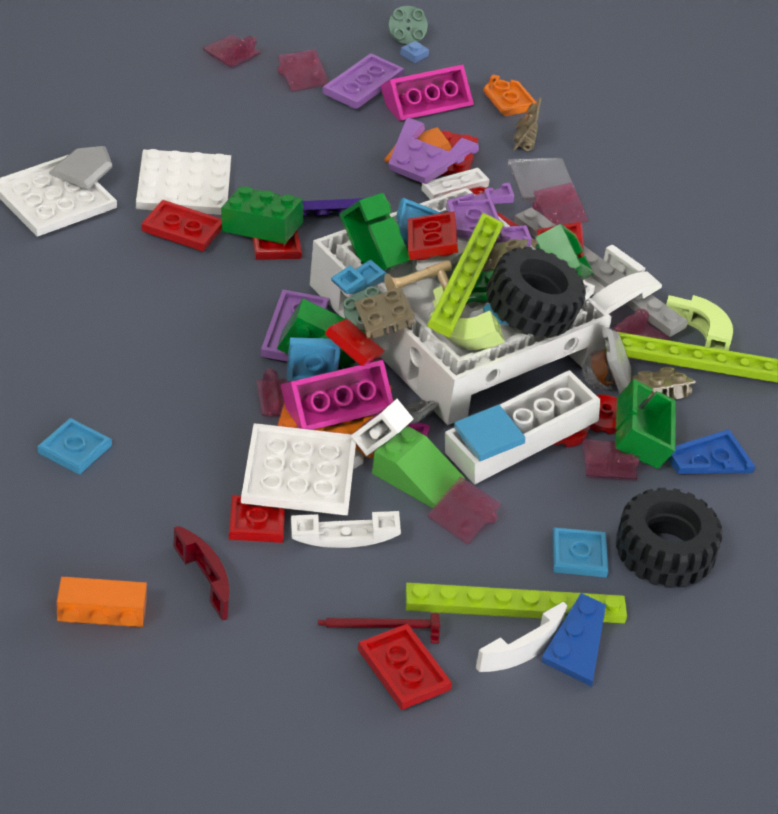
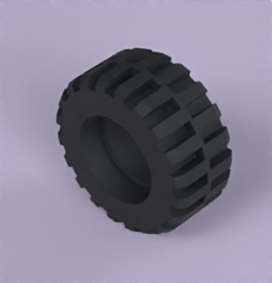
[486,247,586,338]
[616,488,723,588]

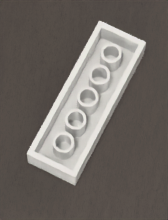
[445,370,600,484]

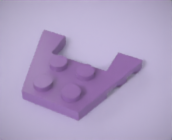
[388,117,479,184]
[446,183,532,246]

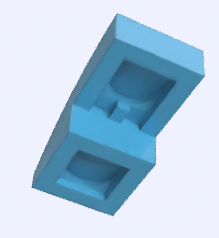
[331,259,386,294]

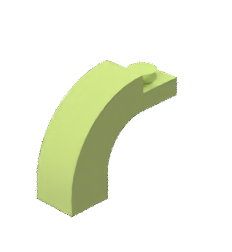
[430,286,505,350]
[666,295,733,351]

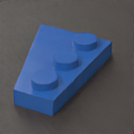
[668,429,756,474]
[542,593,606,687]

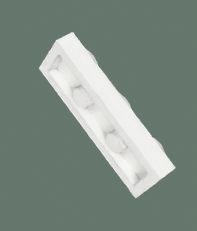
[421,168,489,200]

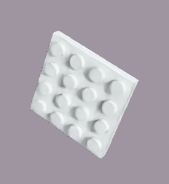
[136,149,231,215]
[0,155,117,237]
[241,423,356,515]

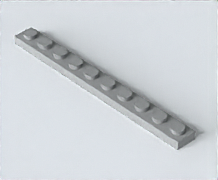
[514,207,688,337]

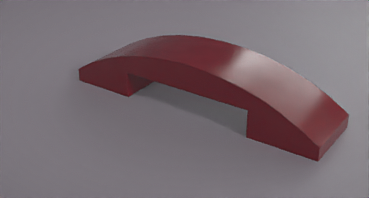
[173,526,229,621]

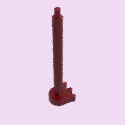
[318,613,440,643]

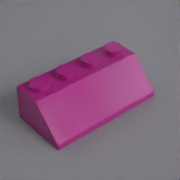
[380,65,474,121]
[280,360,393,430]

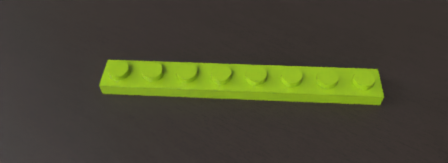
[427,213,504,338]
[605,332,778,383]
[405,583,627,624]

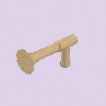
[384,260,452,291]

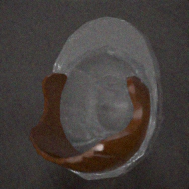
[581,349,618,392]

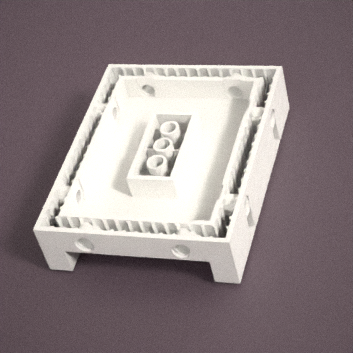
[310,188,612,425]

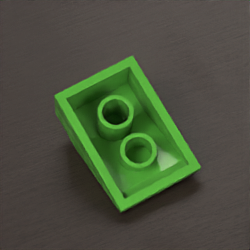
[372,425,465,510]

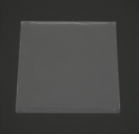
[508,158,578,201]

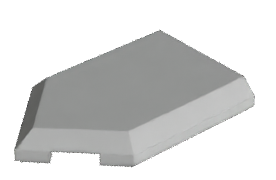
[49,146,112,190]
[602,327,631,394]

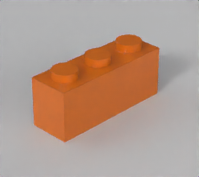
[57,577,147,627]

